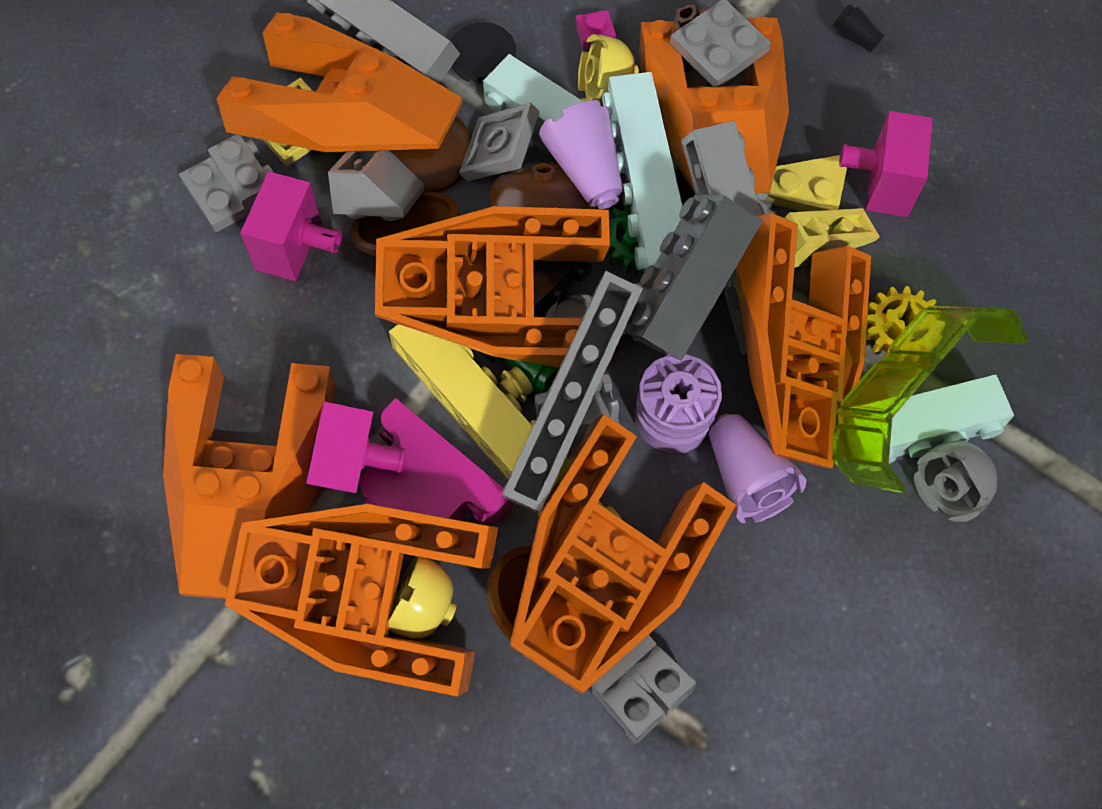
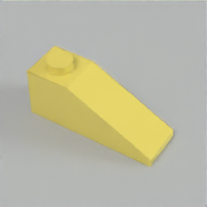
[785,208,880,268]

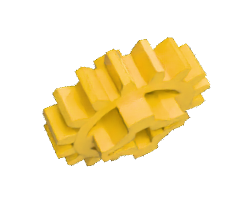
[866,286,947,366]

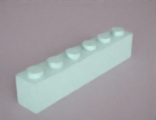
[483,54,678,183]
[602,72,682,272]

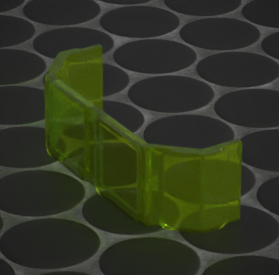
[832,306,1029,493]

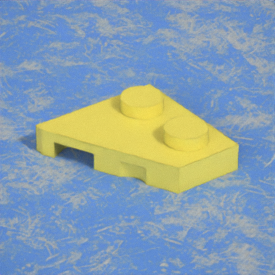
[768,155,847,212]

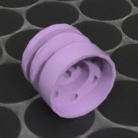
[634,354,722,453]

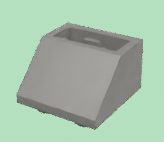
[328,150,424,221]

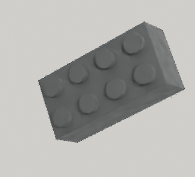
[623,194,763,361]

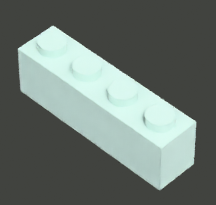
[845,375,1014,467]

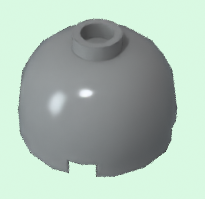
[914,441,998,522]

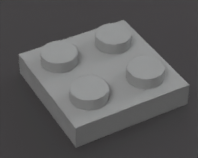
[670,0,771,87]
[459,103,540,181]

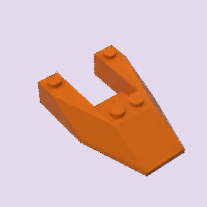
[216,12,463,152]
[639,17,789,194]
[375,206,613,368]
[735,213,871,469]
[163,354,336,599]
[510,414,736,694]
[225,504,499,697]

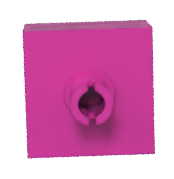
[839,111,933,217]
[240,171,342,282]
[306,402,406,493]

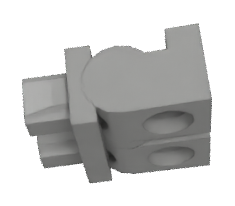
[592,635,696,746]

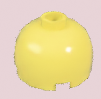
[578,34,639,106]
[388,556,457,639]

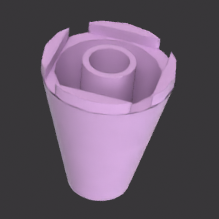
[539,100,623,209]
[709,414,807,523]

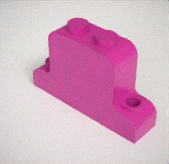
[359,398,513,524]

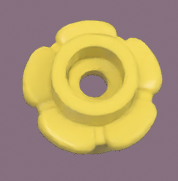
[499,367,533,402]

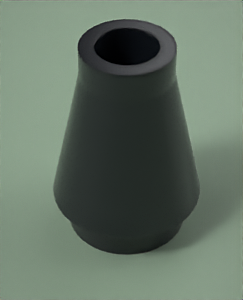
[832,4,884,52]

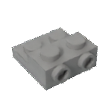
[179,134,274,233]

